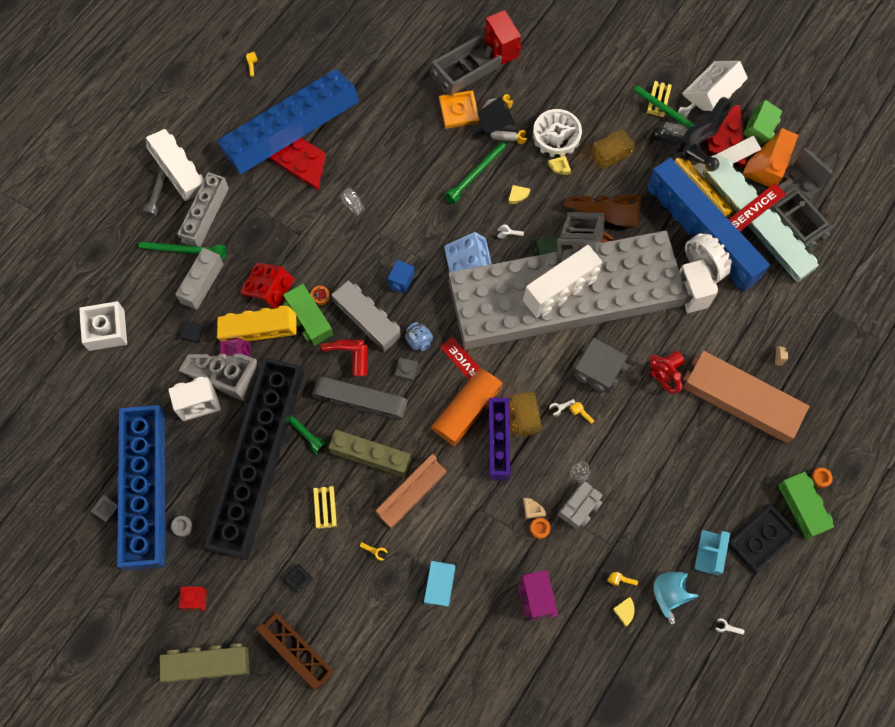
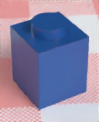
[388,260,415,293]

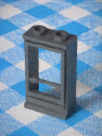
[430,34,502,97]
[769,178,834,251]
[557,212,604,258]

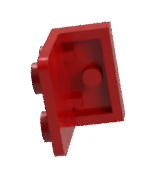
[240,263,294,309]

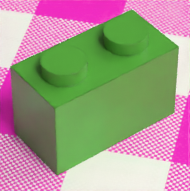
[743,100,782,145]

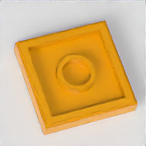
[439,90,480,129]

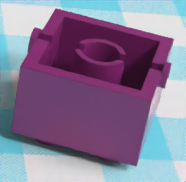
[517,570,558,622]

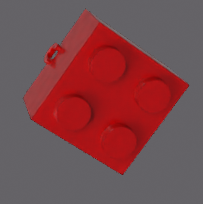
[484,10,522,65]

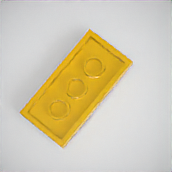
[674,158,735,217]

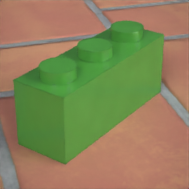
[283,284,333,346]
[778,472,834,540]

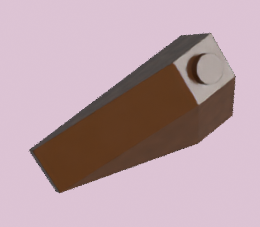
[564,194,642,228]

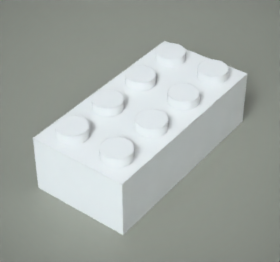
[523,245,602,318]

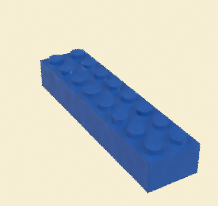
[217,69,359,175]
[647,157,770,292]
[117,405,165,571]

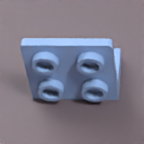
[444,232,492,272]

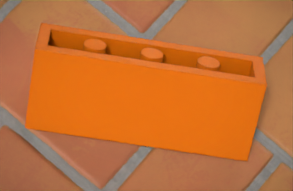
[430,369,503,447]

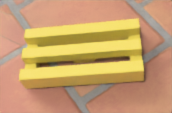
[647,81,672,117]
[313,486,337,529]

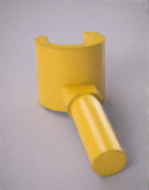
[246,52,258,77]
[569,402,594,424]
[360,542,387,561]
[607,572,638,586]

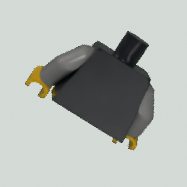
[472,94,527,144]

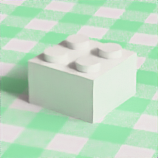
[679,259,718,313]
[80,302,127,351]
[169,377,221,421]

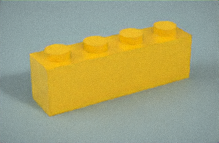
[217,306,296,342]

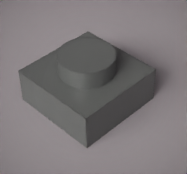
[395,358,418,382]
[91,495,118,524]

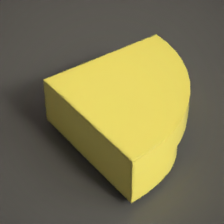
[548,156,571,175]
[508,185,530,204]
[613,597,634,627]

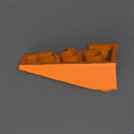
[742,128,798,187]

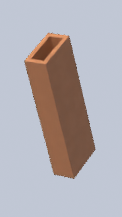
[683,350,810,444]

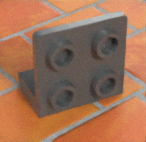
[782,148,833,200]

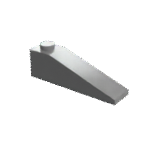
[178,354,257,402]

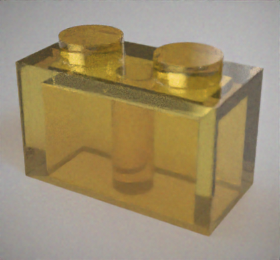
[591,129,635,170]
[509,391,542,437]

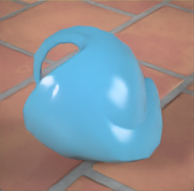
[654,572,698,618]

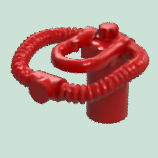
[320,339,367,376]
[649,350,684,394]

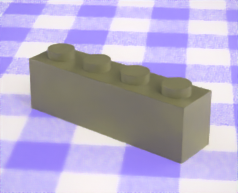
[329,429,411,478]
[160,643,249,683]

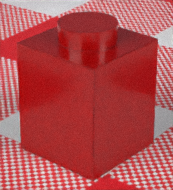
[179,587,207,611]

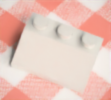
[682,61,747,111]

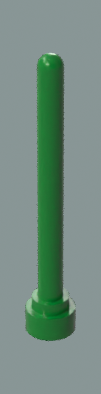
[633,86,695,128]
[444,142,506,204]
[138,242,226,260]
[289,415,327,455]

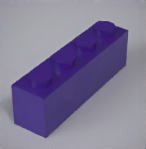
[488,398,510,480]

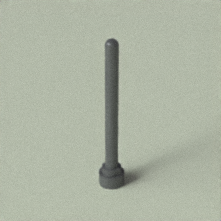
[142,168,166,219]

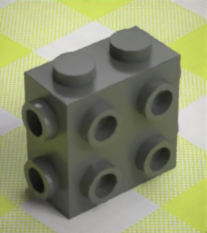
[573,338,628,393]

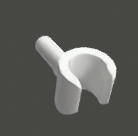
[678,102,696,119]
[497,225,524,239]
[549,399,575,416]
[715,619,744,635]

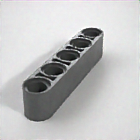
[311,377,408,420]

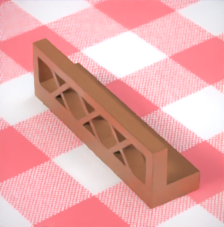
[376,454,447,529]

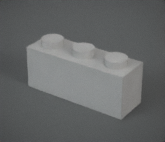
[175,248,224,310]

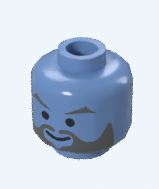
[405,322,433,351]

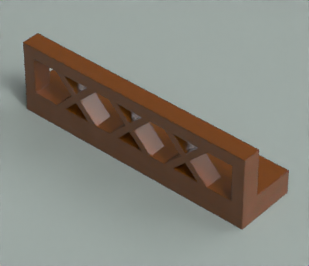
[256,612,335,691]

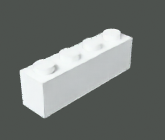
[146,129,204,201]

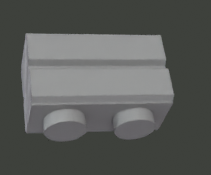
[558,481,603,529]

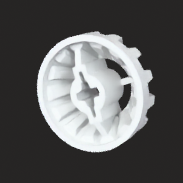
[533,109,582,157]
[685,234,731,283]

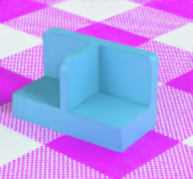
[694,530,730,576]
[424,561,455,607]

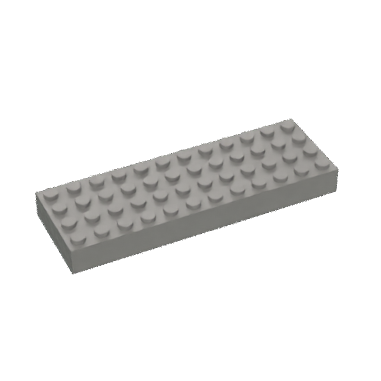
[449,230,687,350]

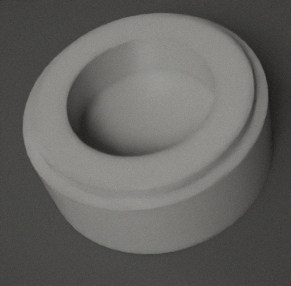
[171,516,193,537]

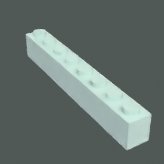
[703,155,819,283]

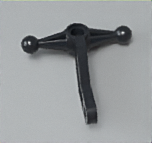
[652,97,733,172]

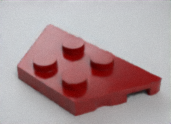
[706,105,746,168]
[267,138,326,190]

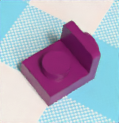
[220,338,251,357]

